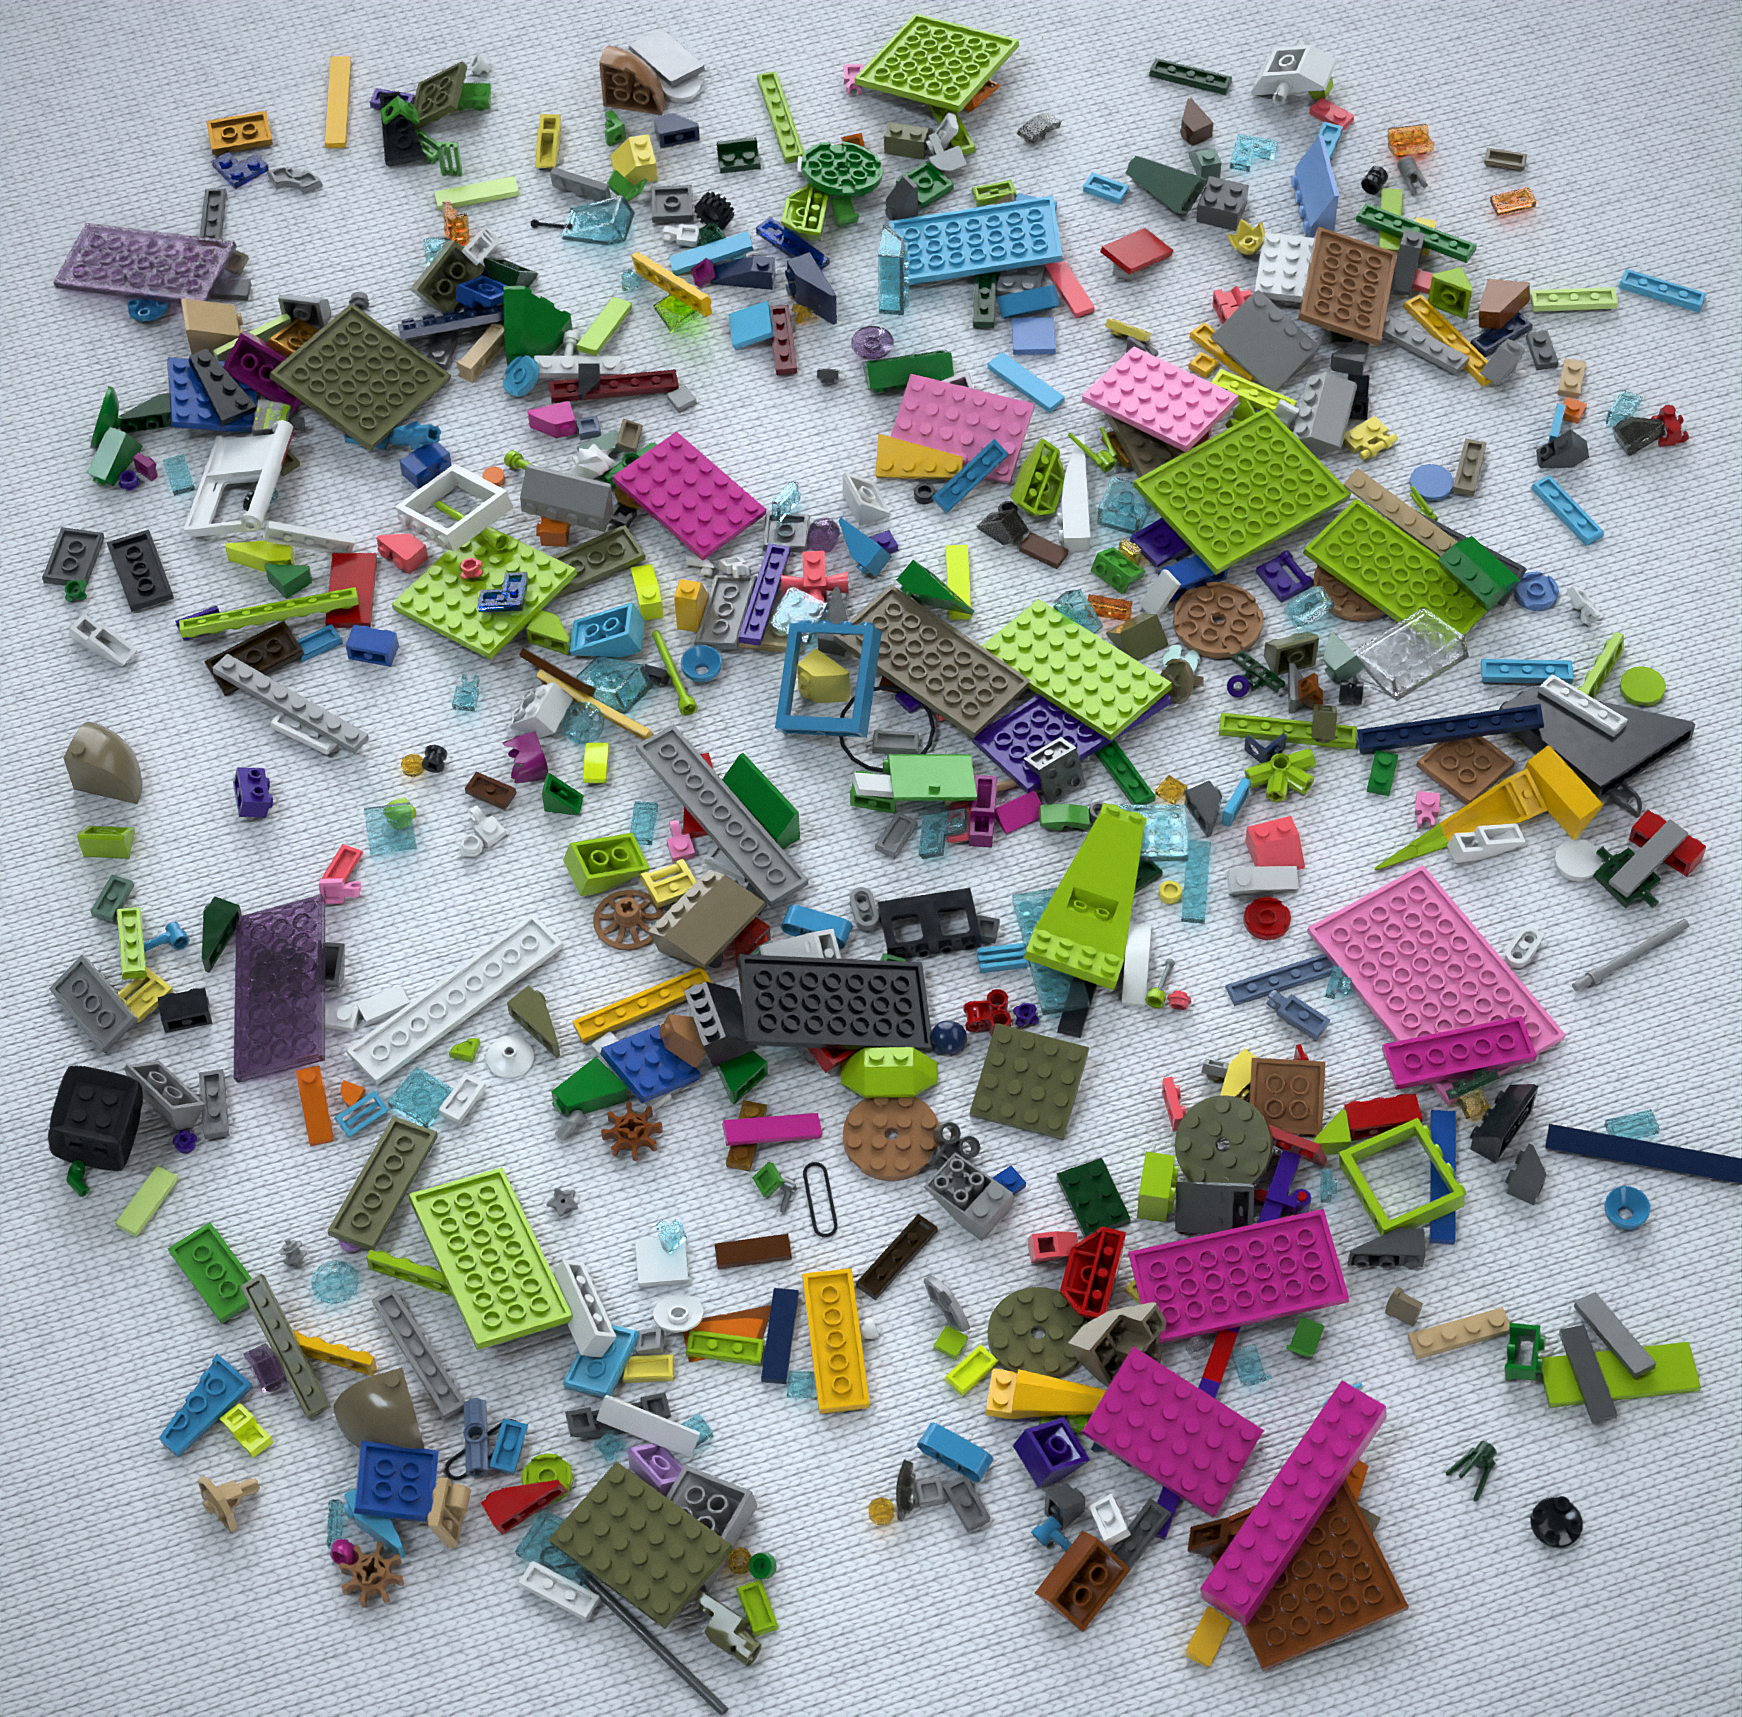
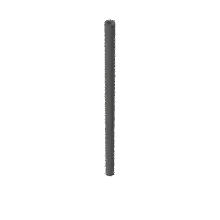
[575,1568,729,1716]

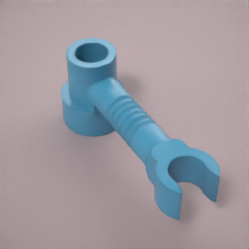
[144,922,190,952]
[1031,1515,1072,1552]

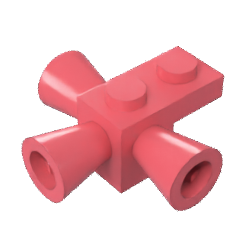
[781,551,849,617]

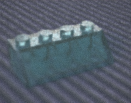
[878,224,910,316]

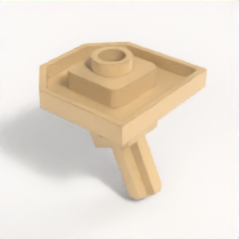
[198,1476,260,1534]

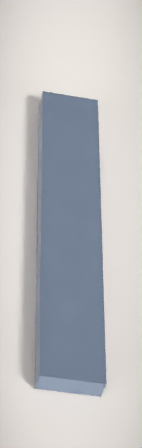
[1225,954,1339,1006]

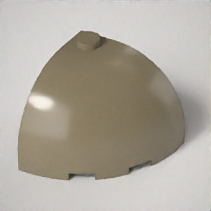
[63,722,142,804]
[333,1367,425,1449]

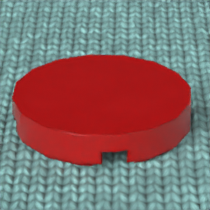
[1243,897,1291,940]

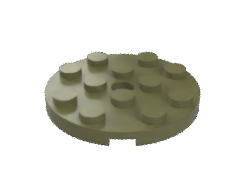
[1175,1095,1273,1185]
[988,1287,1087,1379]

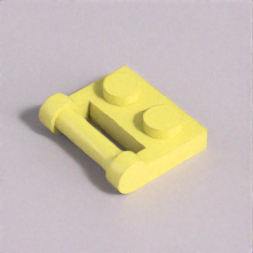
[639,859,696,908]
[117,967,174,1023]

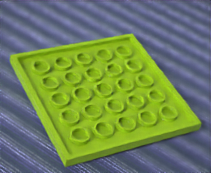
[854,13,1019,112]
[392,526,577,660]

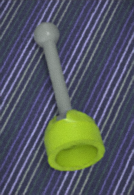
[1145,959,1175,1008]

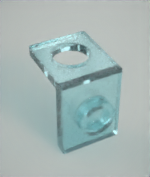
[1231,1344,1272,1386]

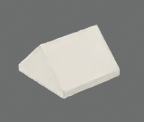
[842,472,891,526]

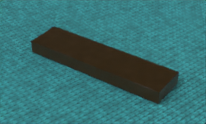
[856,1214,938,1300]

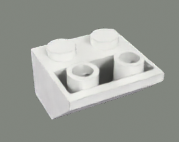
[509,682,573,738]

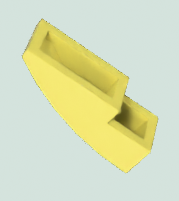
[535,114,562,168]

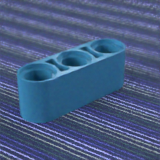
[997,285,1060,319]
[781,905,853,949]
[917,1422,994,1482]

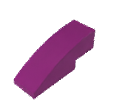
[969,775,997,848]

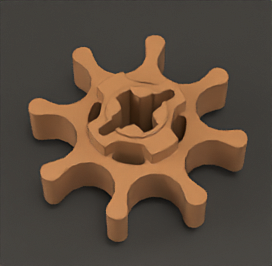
[339,1542,404,1607]

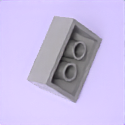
[124,1061,205,1130]

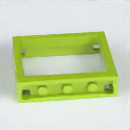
[1338,1118,1466,1236]

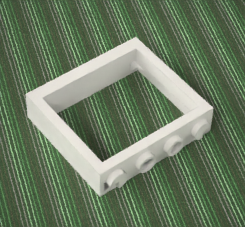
[396,464,513,552]

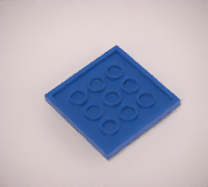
[167,357,257,433]

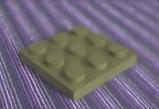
[412,61,468,130]

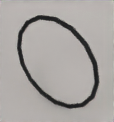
[839,685,935,772]

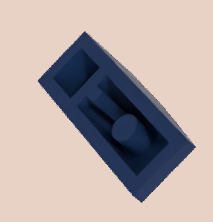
[711,255,776,290]

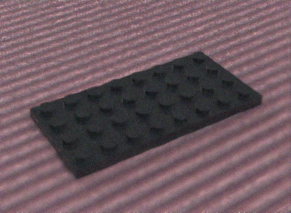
[737,954,933,1052]

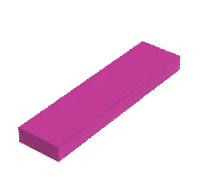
[722,1113,822,1146]

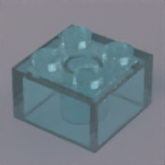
[1097,476,1152,535]

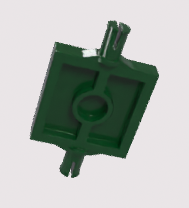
[1593,846,1661,908]

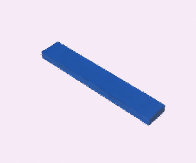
[1429,1110,1456,1245]

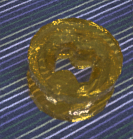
[728,1547,751,1574]

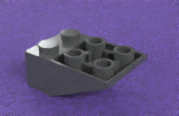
[1175,1182,1254,1234]

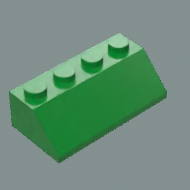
[862,350,954,393]
[722,753,800,850]

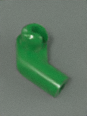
[66,1160,89,1197]

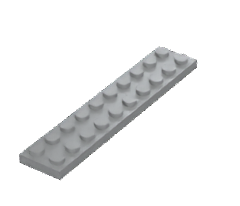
[636,724,809,907]

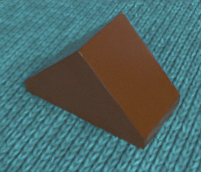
[1187,1518,1231,1557]

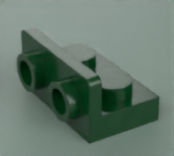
[716,137,761,174]

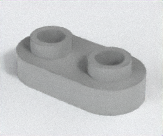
[850,887,879,931]

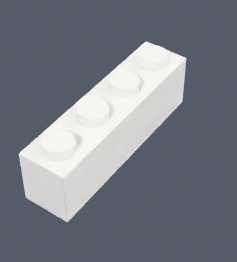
[553,1260,616,1357]

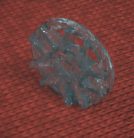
[562,702,604,744]
[311,1260,359,1305]

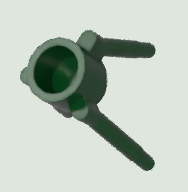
[1446,1441,1497,1502]

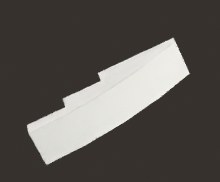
[462,225,500,266]

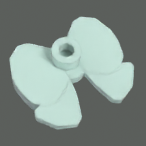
[1163,645,1200,674]

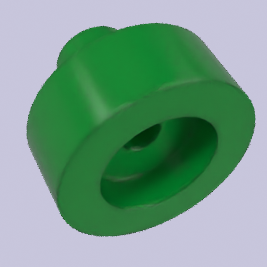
[749,1553,777,1579]

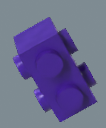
[233,767,273,818]

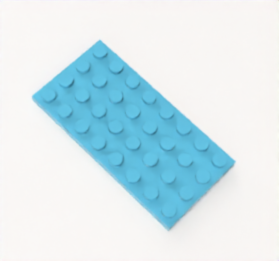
[889,195,1063,287]

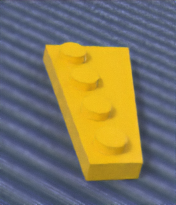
[875,433,964,480]

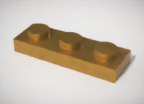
[726,1100,767,1172]

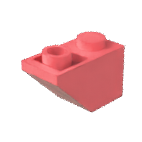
[376,534,428,574]
[1027,1231,1078,1263]

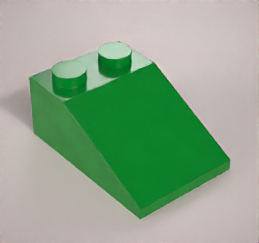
[896,560,975,615]

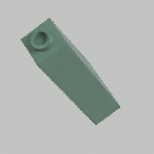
[1125,156,1208,216]

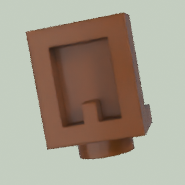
[1298,673,1323,709]

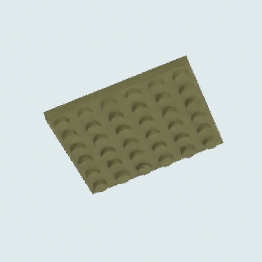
[270,303,451,451]

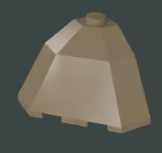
[1068,1302,1166,1387]

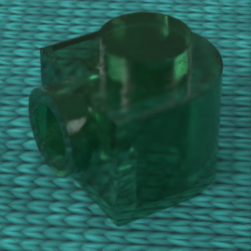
[699,223,726,246]

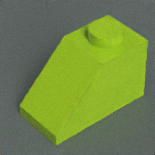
[526,610,570,656]

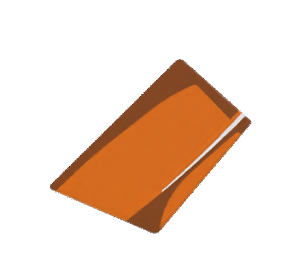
[683,1305,771,1362]

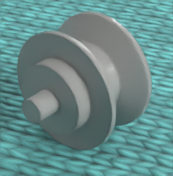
[279,1238,307,1267]

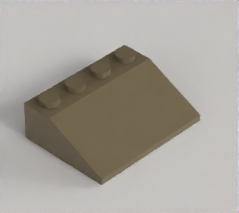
[648,870,767,968]

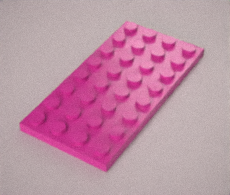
[1128,1209,1349,1344]

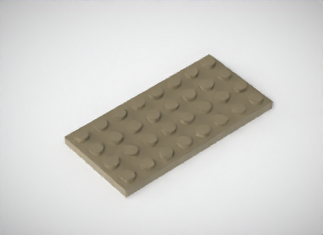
[833,584,1031,739]

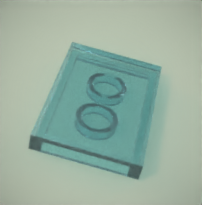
[515,1510,590,1586]

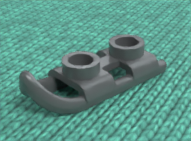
[1609,783,1642,818]

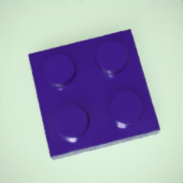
[1130,518,1191,568]

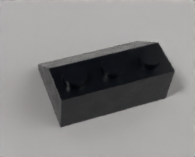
[1470,1084,1538,1164]

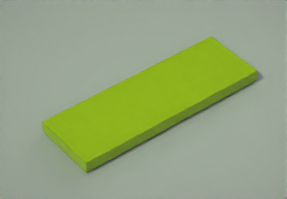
[1541,1342,1701,1408]

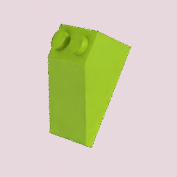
[563,833,650,896]

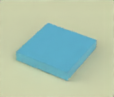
[728,301,774,350]

